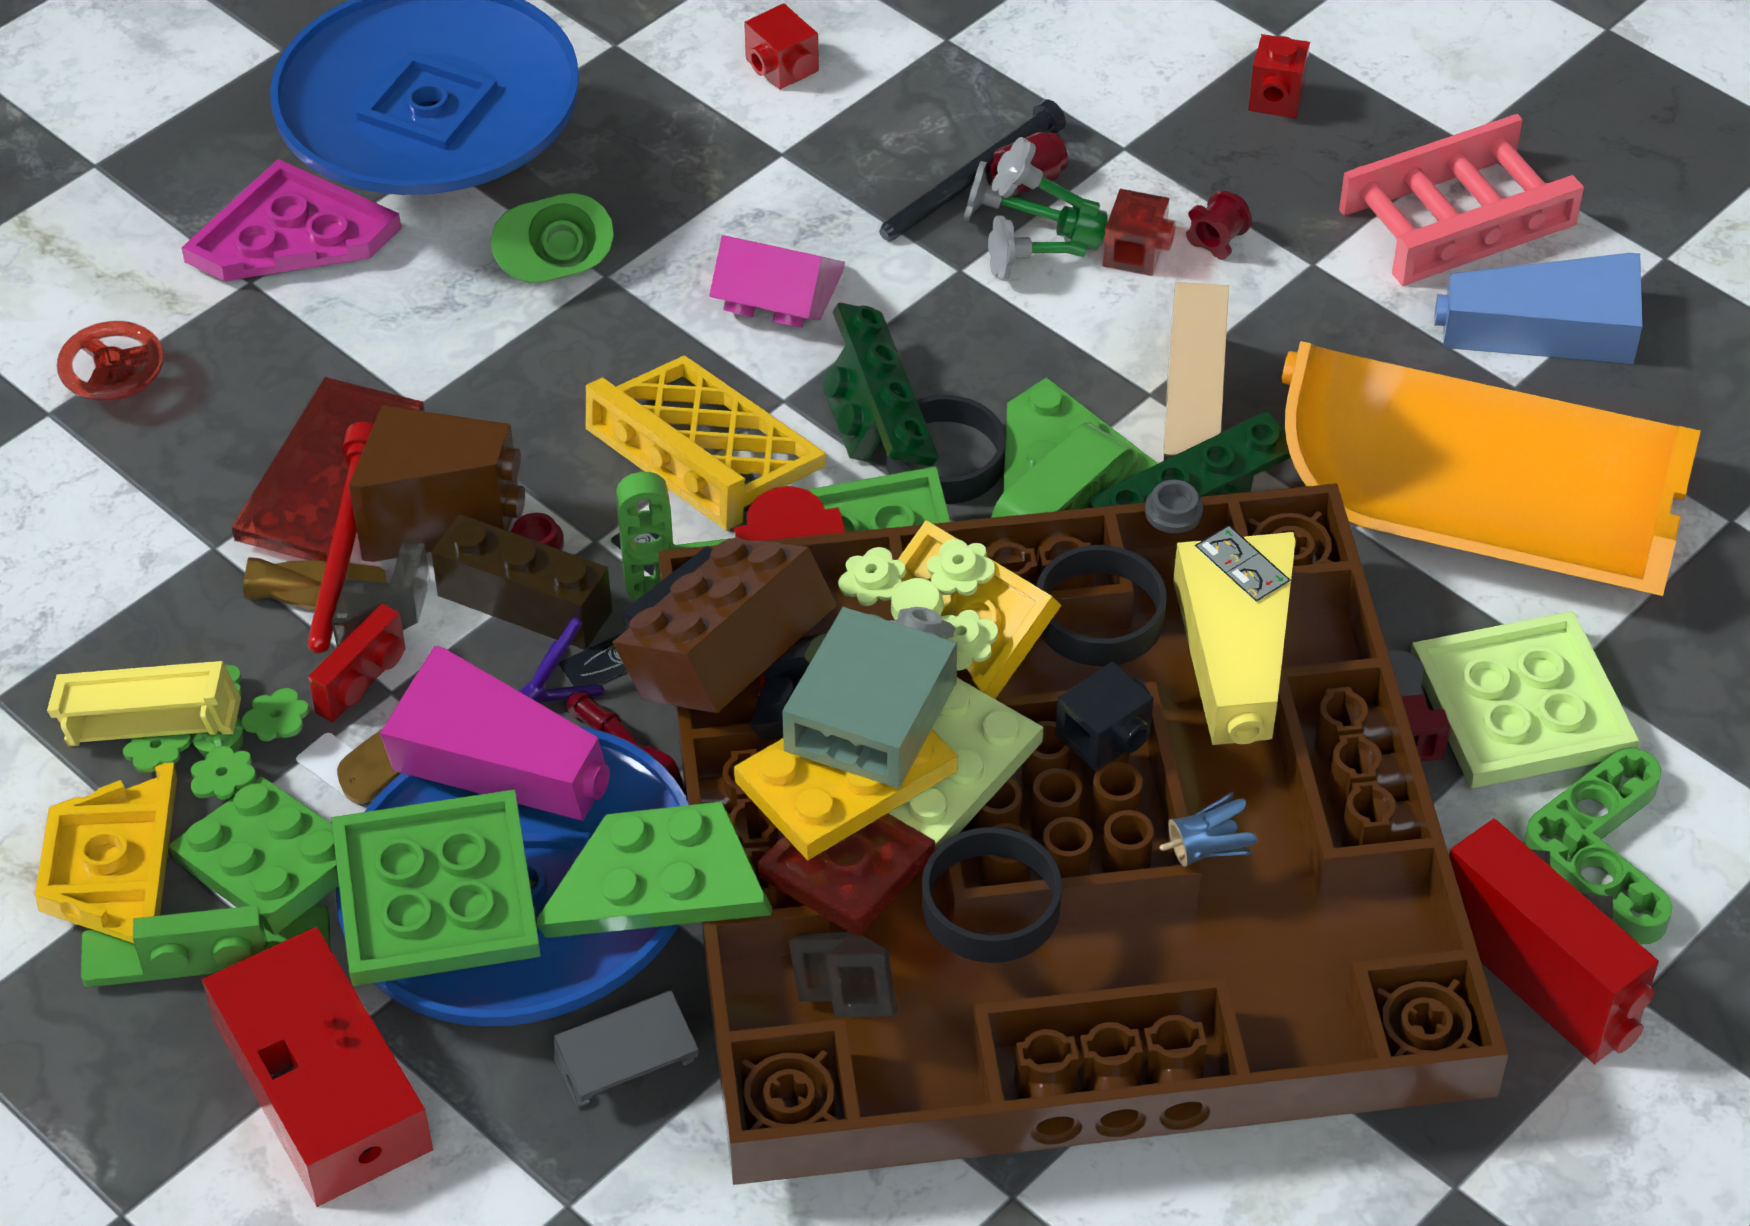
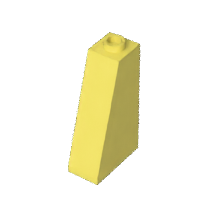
[1173,532,1295,745]

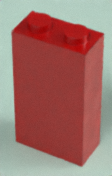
[1449,818,1659,1065]

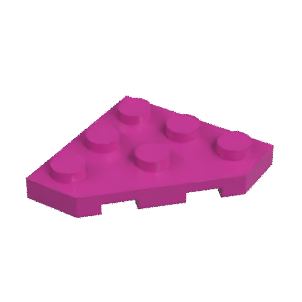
[181,159,401,281]

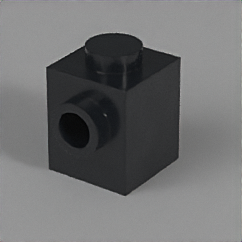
[1055,661,1154,772]

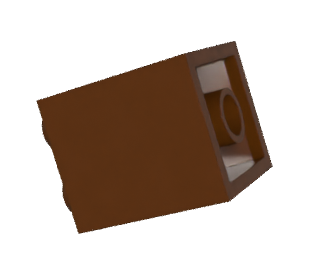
[349,405,525,562]

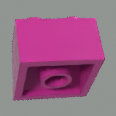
[709,235,845,328]

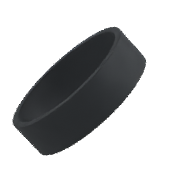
[886,395,1005,504]
[1037,545,1167,666]
[922,827,1062,963]

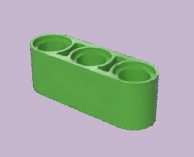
[991,422,1136,518]

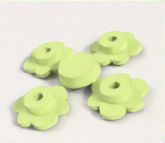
[838,539,998,670]

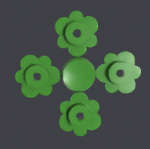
[123,665,310,800]

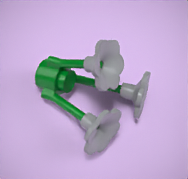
[963,137,1108,280]

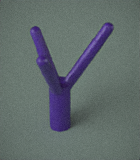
[519,618,604,703]

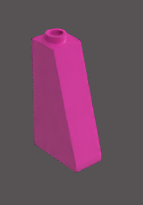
[380,646,610,821]

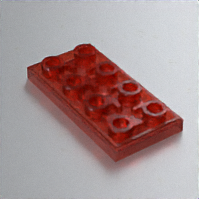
[231,377,425,561]

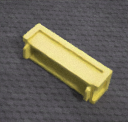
[47,661,241,747]

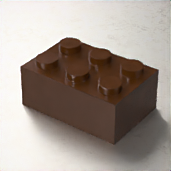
[612,538,837,713]

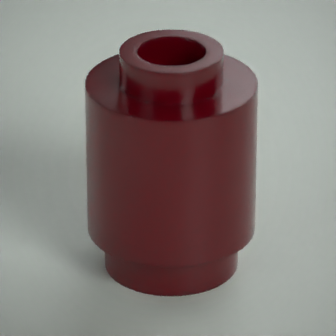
[991,132,1068,196]

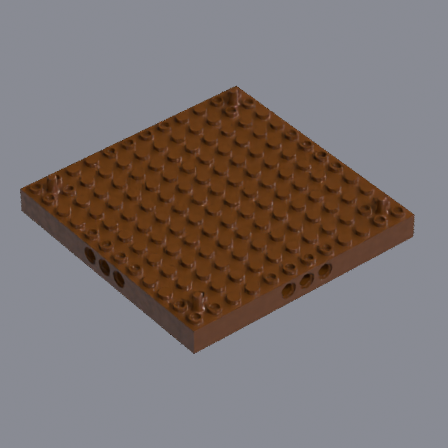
[658,483,1509,1185]

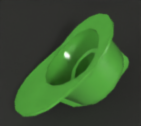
[490,193,614,283]

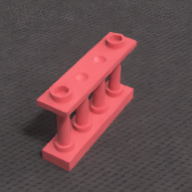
[1339,114,1584,286]

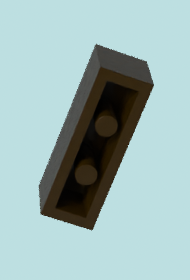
[431,514,612,650]

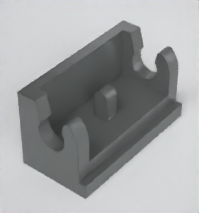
[554,991,699,1108]

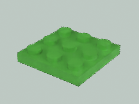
[331,789,541,986]

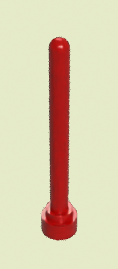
[307,422,374,654]

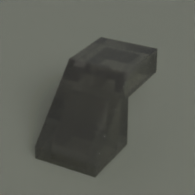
[332,541,430,647]
[789,932,898,1017]

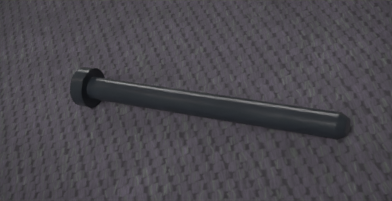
[879,99,1066,241]

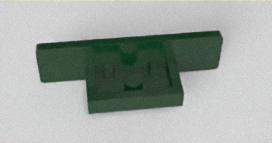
[822,302,939,466]
[1088,412,1291,508]

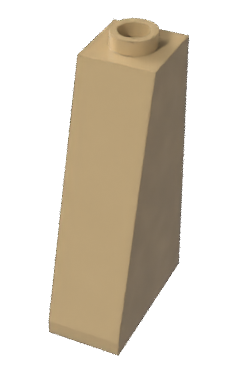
[1163,282,1229,461]

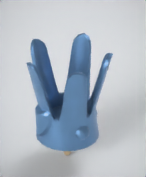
[1159,792,1258,867]

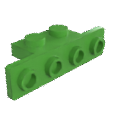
[81,905,331,987]

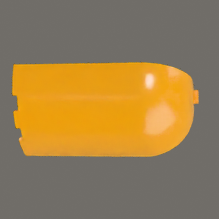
[1282,341,1701,596]

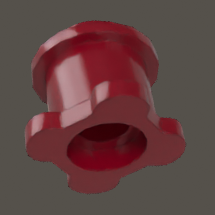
[1186,191,1252,260]

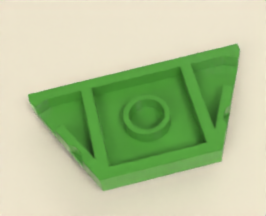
[536,802,772,938]

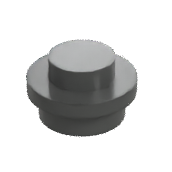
[1145,480,1203,534]

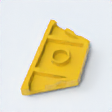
[35,763,177,944]

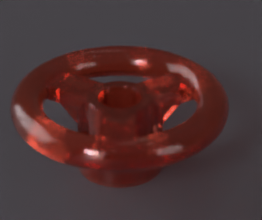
[56,320,164,401]

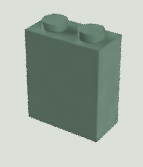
[782,607,957,789]

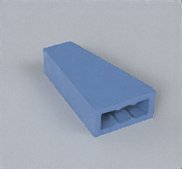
[1434,253,1643,364]

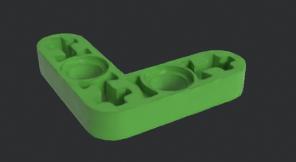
[616,472,731,600]
[1524,748,1673,945]

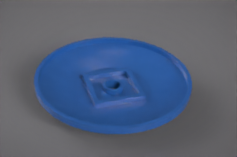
[270,0,580,195]
[336,726,688,1027]

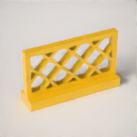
[586,355,826,531]

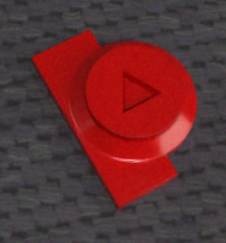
[734,486,845,541]

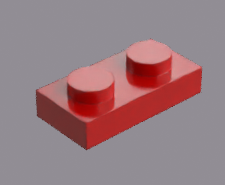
[308,603,406,723]

